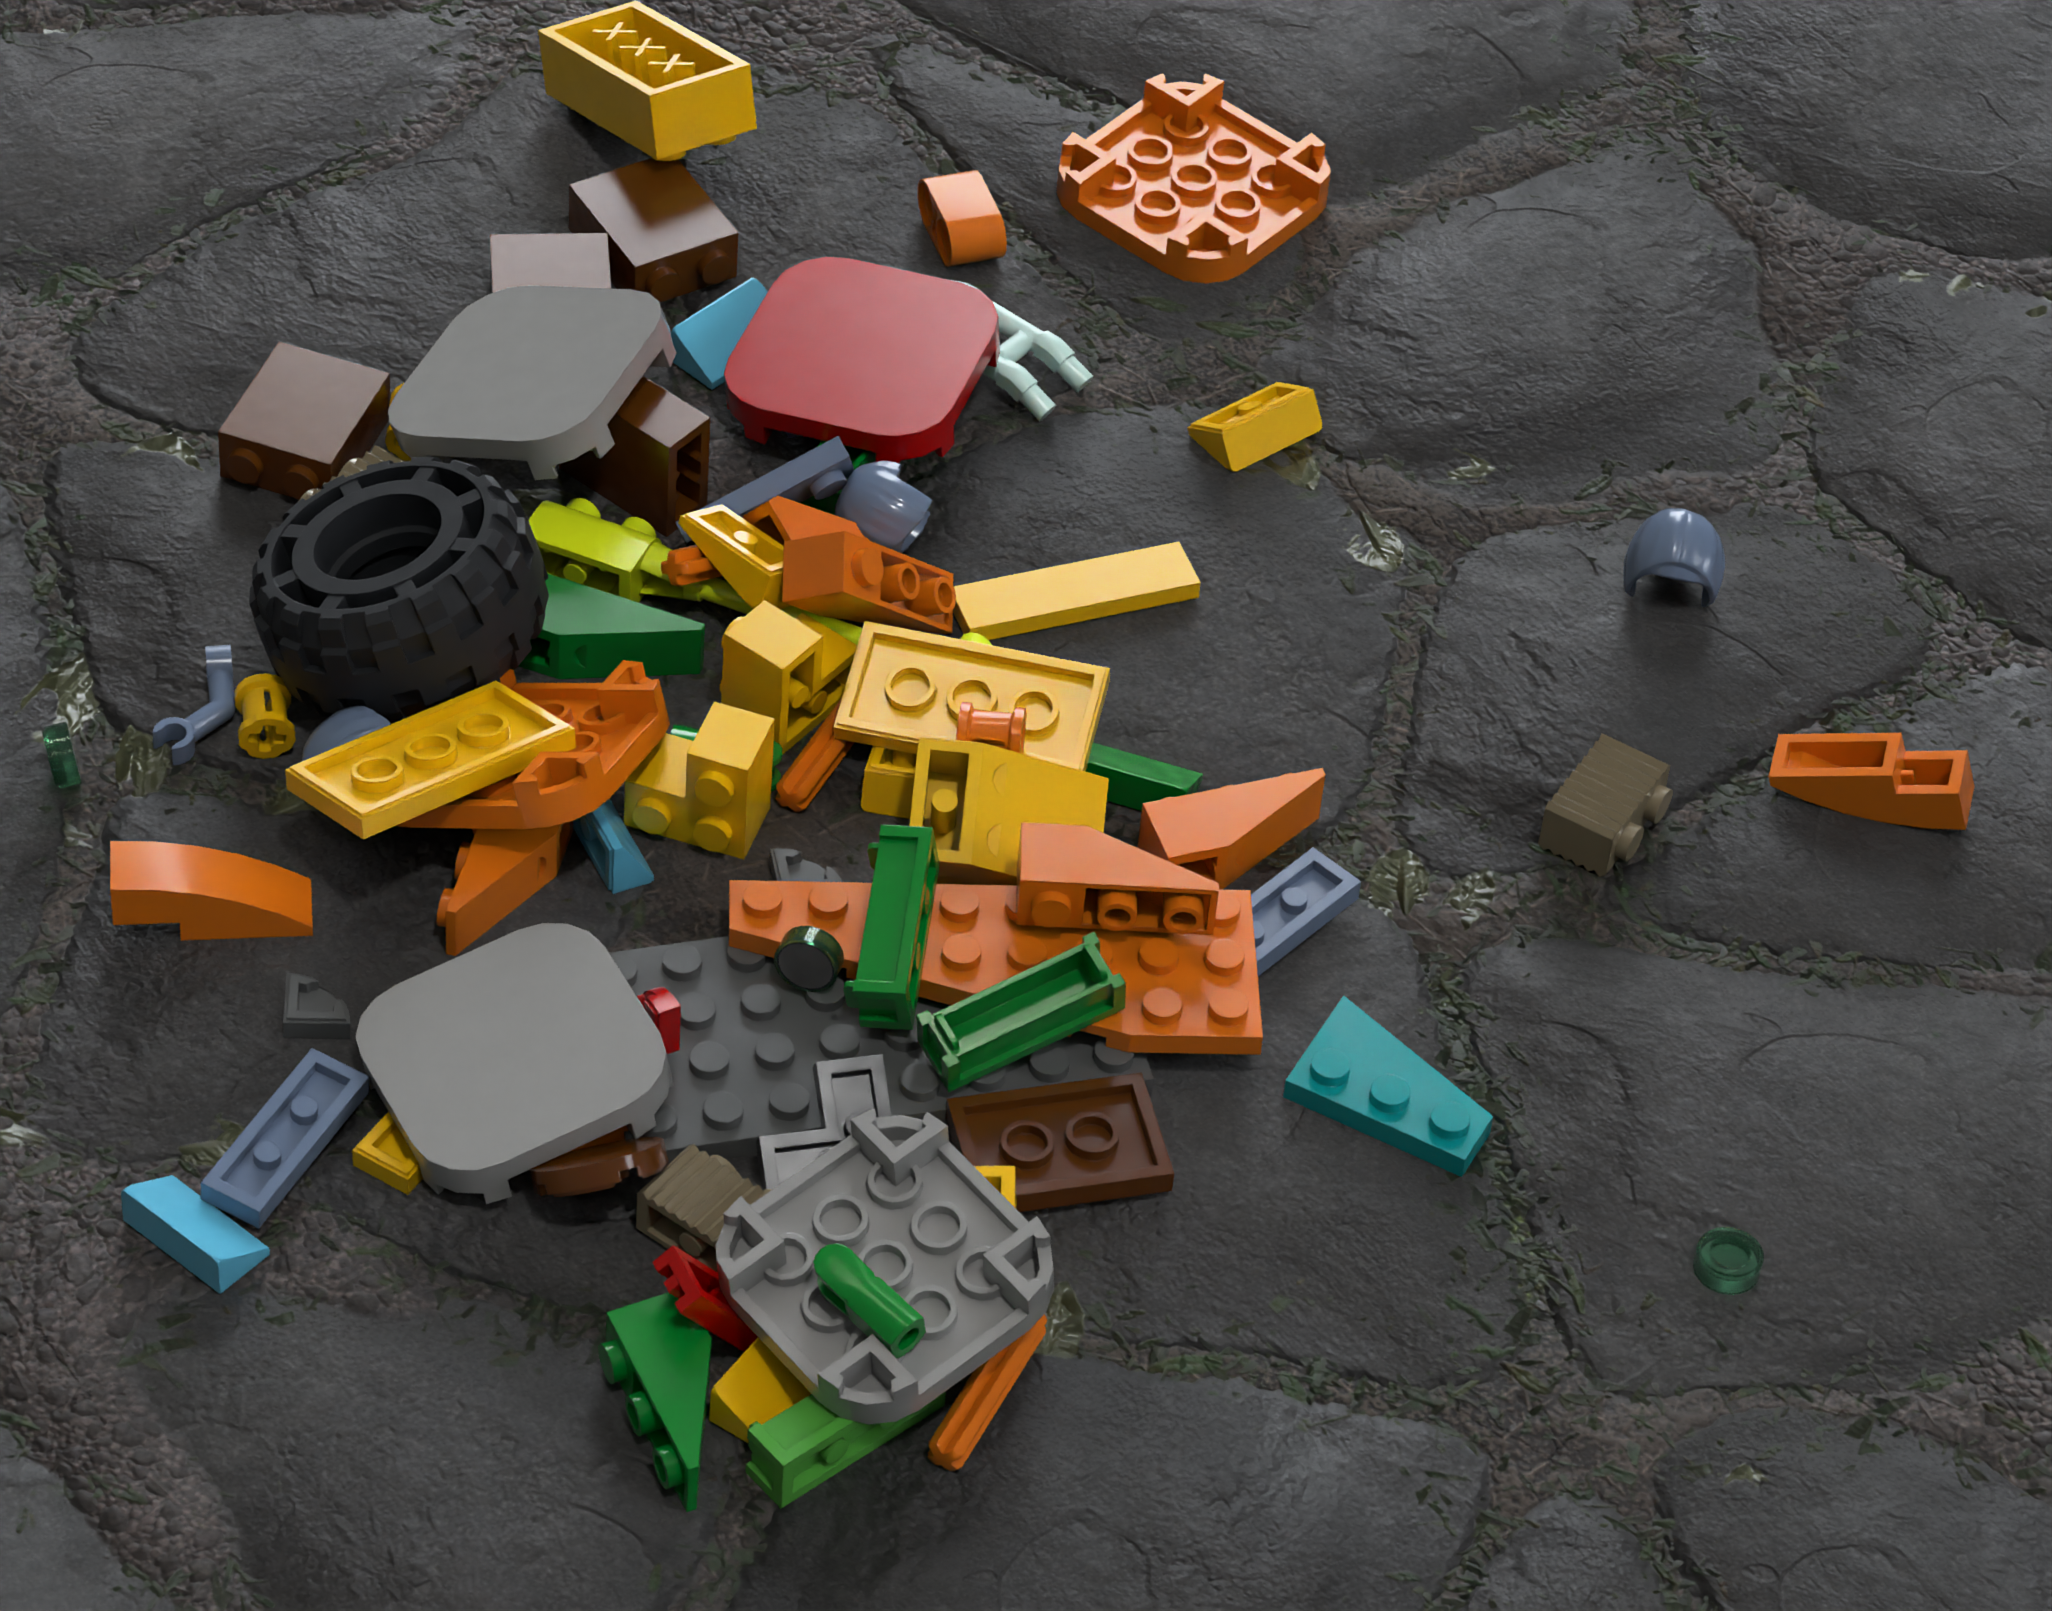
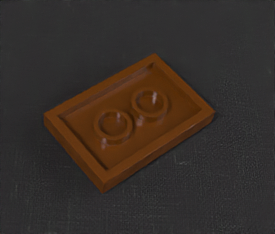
[946,1072,1174,1212]

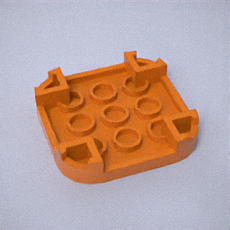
[1056,73,1331,284]
[396,660,670,829]

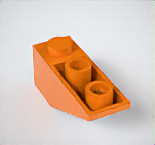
[782,531,956,634]
[1138,768,1326,890]
[437,821,573,956]
[1016,822,1219,935]

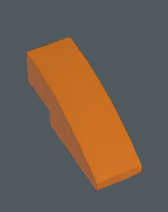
[1768,733,1974,830]
[110,841,313,941]

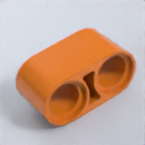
[917,170,1007,267]

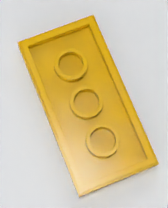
[833,621,1110,771]
[285,680,576,840]

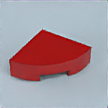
[637,987,681,1054]

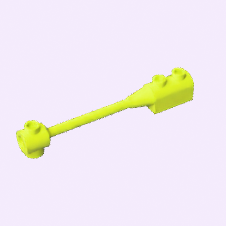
[528,498,992,645]

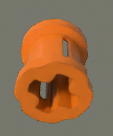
[956,702,1027,754]

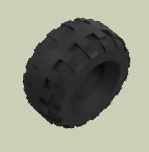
[249,457,549,724]

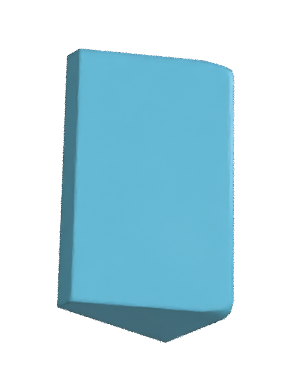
[671,278,768,390]
[573,799,654,894]
[121,1175,270,1294]

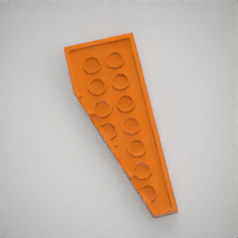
[729,880,1263,1055]

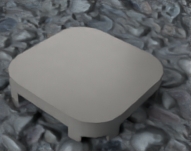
[388,286,677,480]
[355,923,674,1204]
[716,1108,1054,1424]

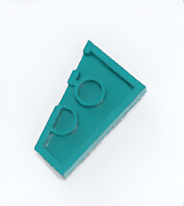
[1283,995,1493,1177]

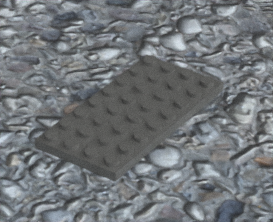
[609,936,1154,1173]

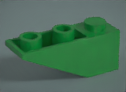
[519,573,705,679]
[598,1292,712,1512]

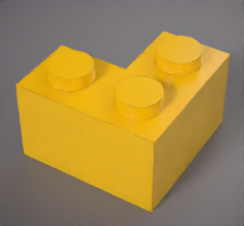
[720,600,857,755]
[624,701,775,860]

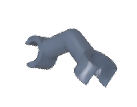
[153,645,236,765]

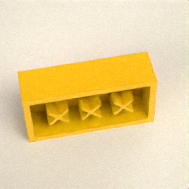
[538,0,757,161]

